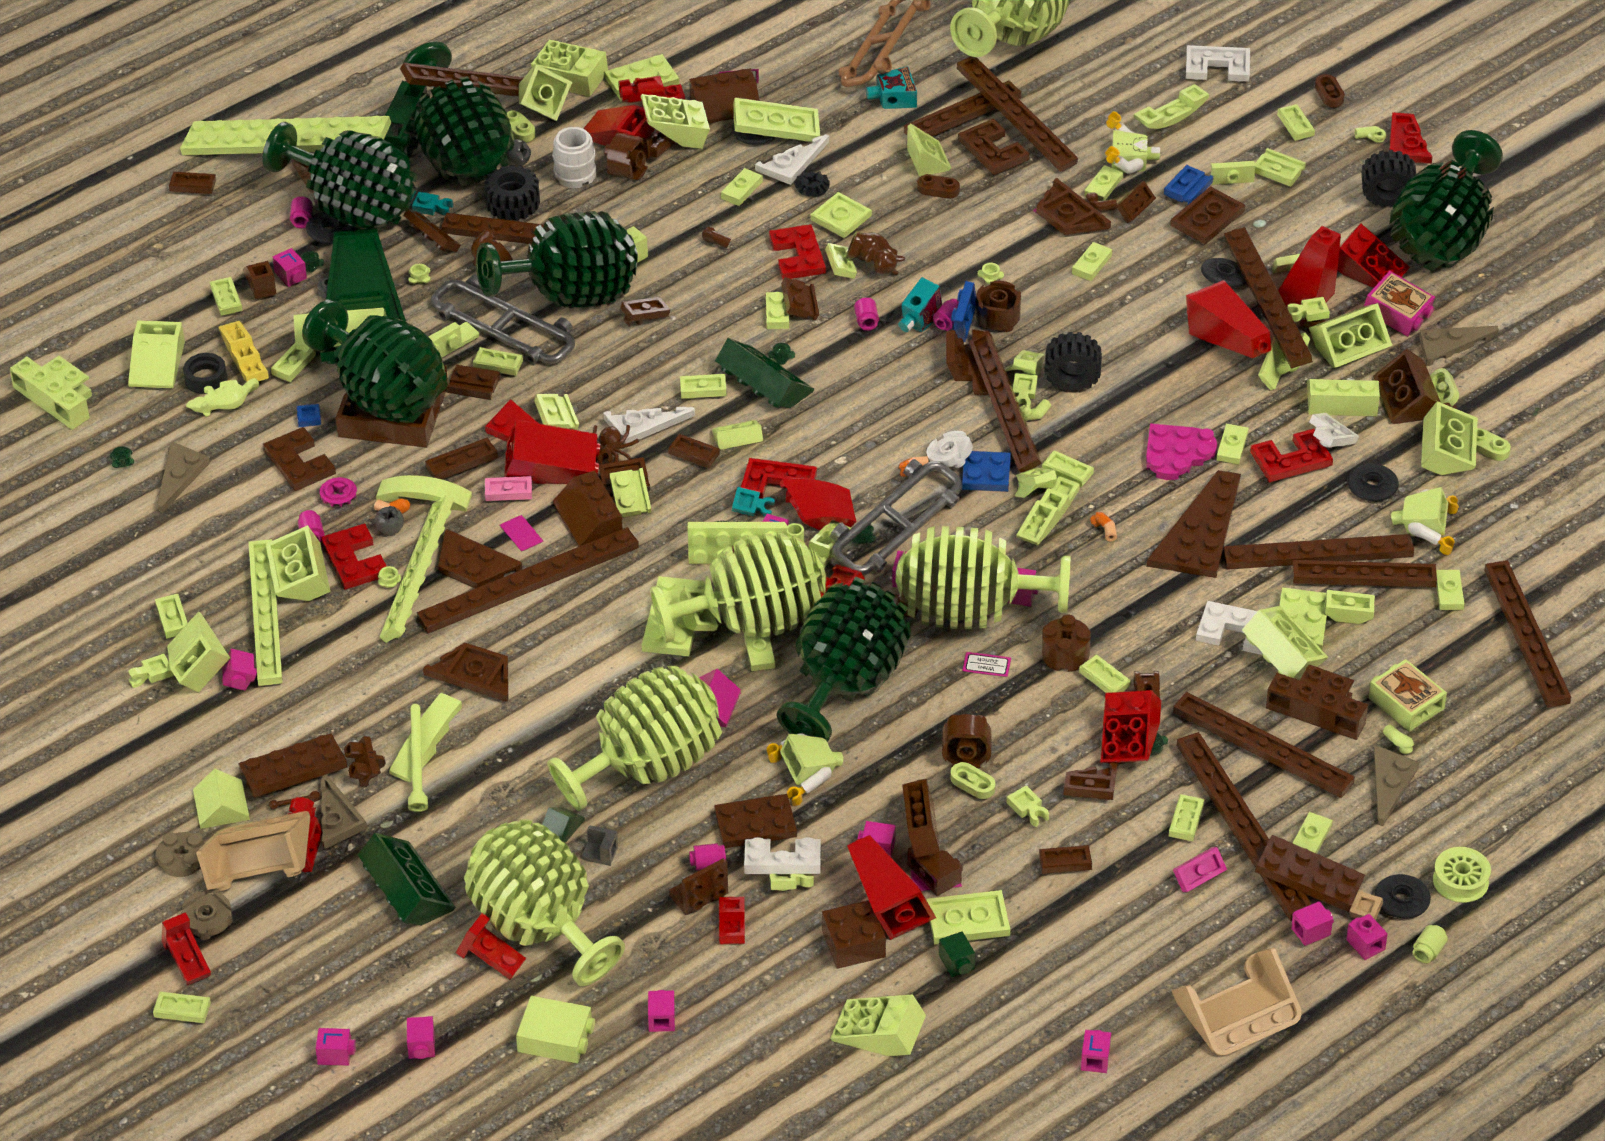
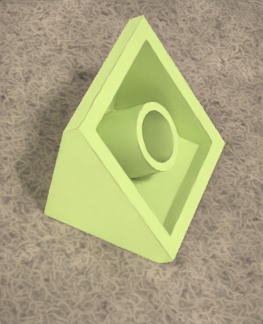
[519,64,572,121]
[907,123,951,176]
[193,769,250,829]

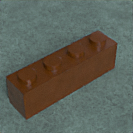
[902,778,940,858]

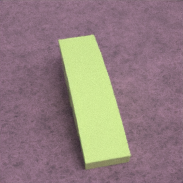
[1016,476,1080,545]
[389,693,462,782]

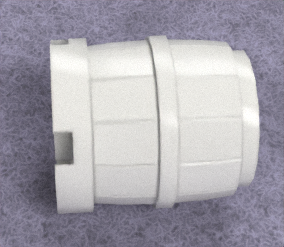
[552,127,596,188]

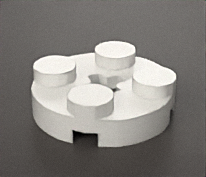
[926,431,973,468]

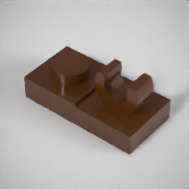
[620,297,670,327]

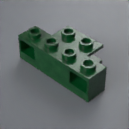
[384,80,430,157]

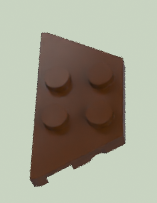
[1036,178,1111,235]
[438,529,522,588]
[423,642,509,702]

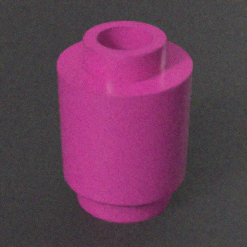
[290,196,313,228]
[854,298,879,330]
[933,299,959,331]
[298,510,325,542]
[689,843,726,871]

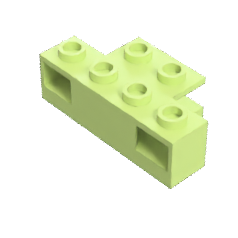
[10,356,92,430]

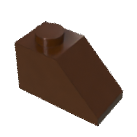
[907,846,963,896]

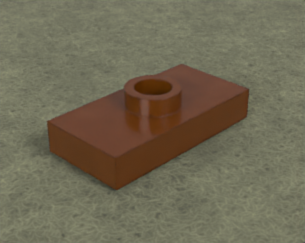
[647,130,675,158]
[169,172,216,194]
[1115,181,1156,223]
[668,434,720,468]
[1039,845,1092,874]

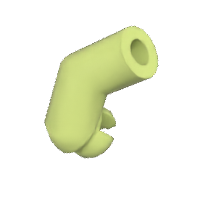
[1355,126,1386,143]
[1020,399,1051,421]
[1383,725,1414,754]

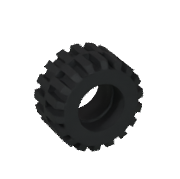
[1361,150,1416,207]
[484,165,540,221]
[1044,332,1102,392]

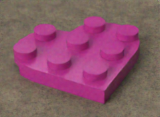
[1146,423,1217,480]

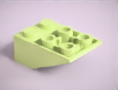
[531,40,608,97]
[641,94,710,149]
[128,320,185,388]
[167,612,230,692]
[830,994,926,1056]

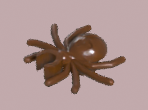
[593,425,639,464]

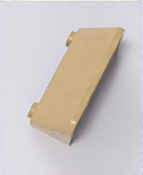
[196,811,310,891]
[1171,947,1302,1056]

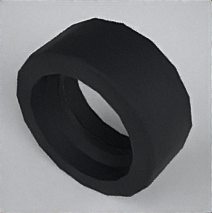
[183,353,227,394]

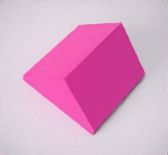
[699,668,741,727]

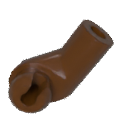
[1086,192,1117,212]
[702,227,731,248]

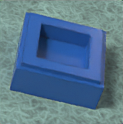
[297,404,321,427]

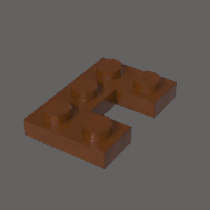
[958,118,1030,175]
[263,427,336,491]

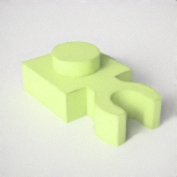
[1287,297,1330,322]
[1013,373,1038,407]
[1006,785,1049,827]
[769,874,814,891]

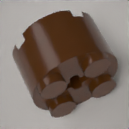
[604,133,650,180]
[976,280,1021,332]
[1042,614,1091,672]
[942,714,992,768]

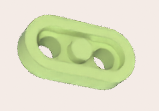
[507,110,535,142]
[1430,368,1459,406]
[1476,428,1511,461]
[950,762,995,799]

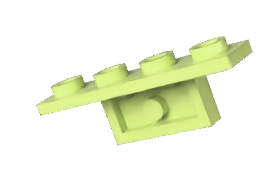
[428,322,479,358]
[1258,333,1310,390]

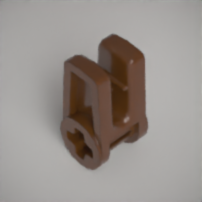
[1134,671,1160,698]

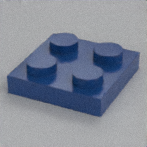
[951,281,976,342]
[962,451,1011,492]

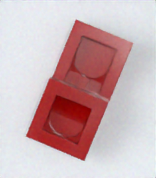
[719,897,745,944]

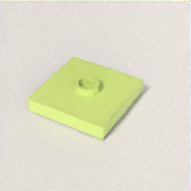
[810,192,872,238]

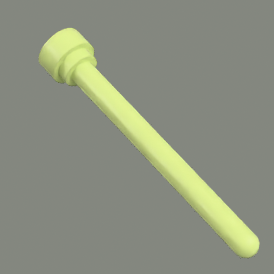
[408,704,428,812]

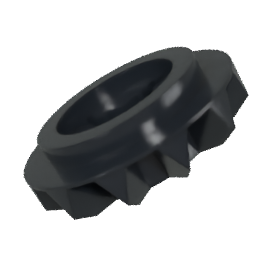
[795,170,830,197]

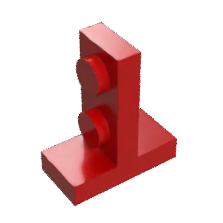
[162,912,211,986]
[456,913,526,980]

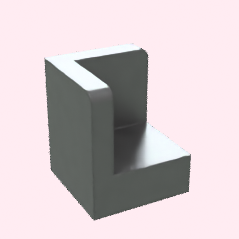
[582,825,618,866]

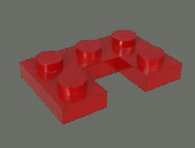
[769,224,826,279]
[1250,429,1333,482]
[741,458,817,503]
[321,523,387,590]

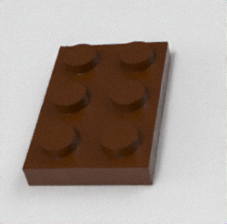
[1170,186,1245,244]
[714,794,797,848]

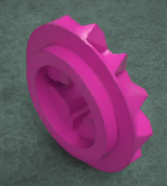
[320,477,357,507]

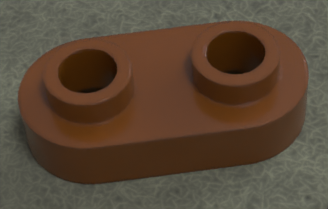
[1315,74,1345,108]
[917,174,960,199]

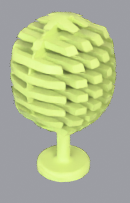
[950,0,1070,57]
[896,526,1071,629]
[650,533,826,643]
[547,666,722,811]
[464,819,625,986]

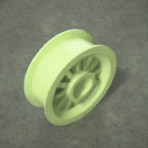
[1433,847,1491,903]

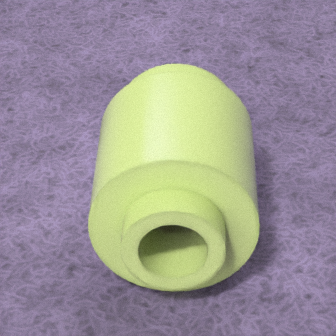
[1413,925,1448,963]

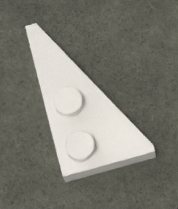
[755,134,829,185]
[603,407,695,444]

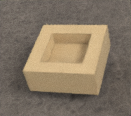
[1349,891,1383,920]

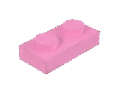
[485,476,532,501]

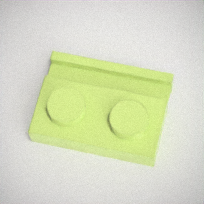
[1255,148,1306,187]
[534,394,579,430]
[609,468,651,517]

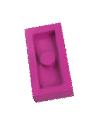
[1173,847,1227,892]

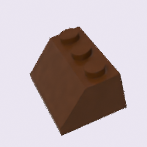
[689,68,760,123]
[1373,349,1441,424]
[553,470,623,547]

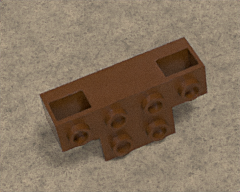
[1266,664,1368,740]

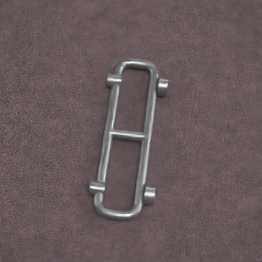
[431,274,575,365]
[830,459,962,575]

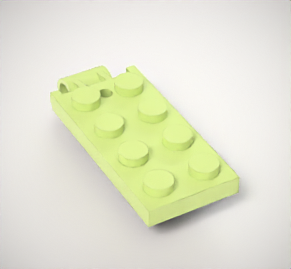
[688,522,804,564]

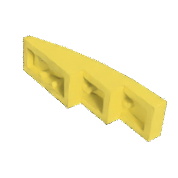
[219,321,269,382]

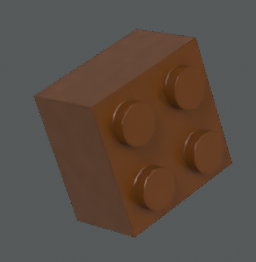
[822,900,886,969]

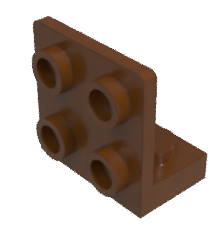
[669,858,728,915]

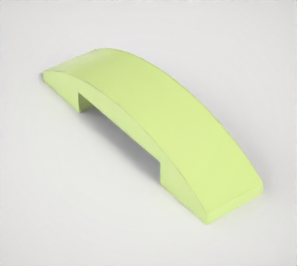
[1133,84,1209,129]
[376,475,472,512]

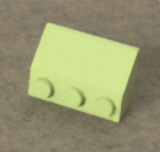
[1309,303,1392,368]
[1307,379,1380,416]
[1421,401,1478,475]
[266,526,331,601]
[1242,606,1328,680]

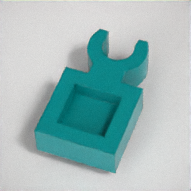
[412,192,453,215]
[732,487,775,516]

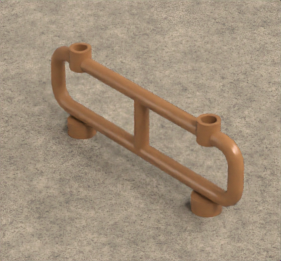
[839,0,931,87]

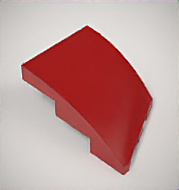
[779,478,856,530]

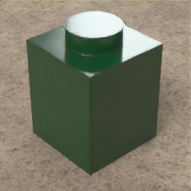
[939,931,975,977]

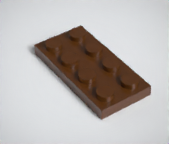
[238,733,348,798]
[1255,835,1365,913]

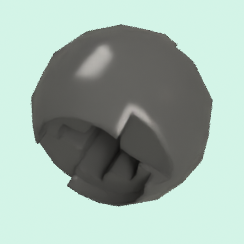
[506,139,531,166]
[374,506,404,535]

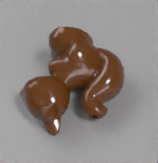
[846,231,906,275]

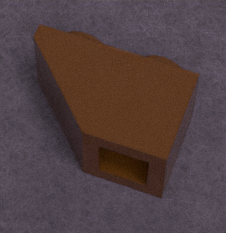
[243,261,277,300]

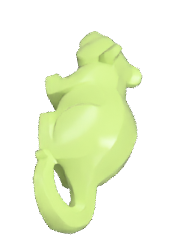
[186,378,259,417]

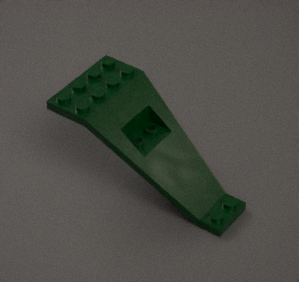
[320,228,406,364]

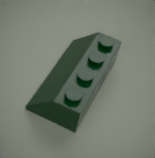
[715,338,814,409]
[358,833,456,926]

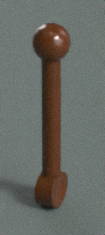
[269,791,320,810]

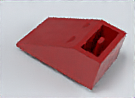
[583,105,655,146]
[1337,223,1410,288]
[1100,690,1162,763]

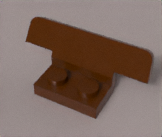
[946,329,989,395]

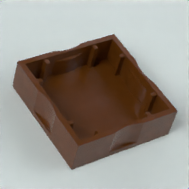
[336,365,448,448]

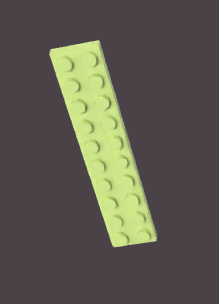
[180,116,391,155]

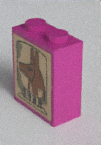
[1364,271,1435,337]

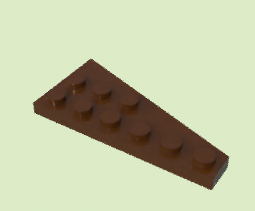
[1146,470,1241,578]

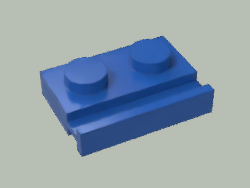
[1164,165,1213,205]

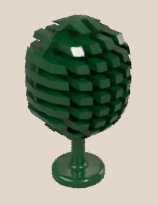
[403,42,515,187]
[262,122,418,230]
[1389,130,1503,271]
[476,211,638,309]
[302,299,448,423]
[776,577,911,742]

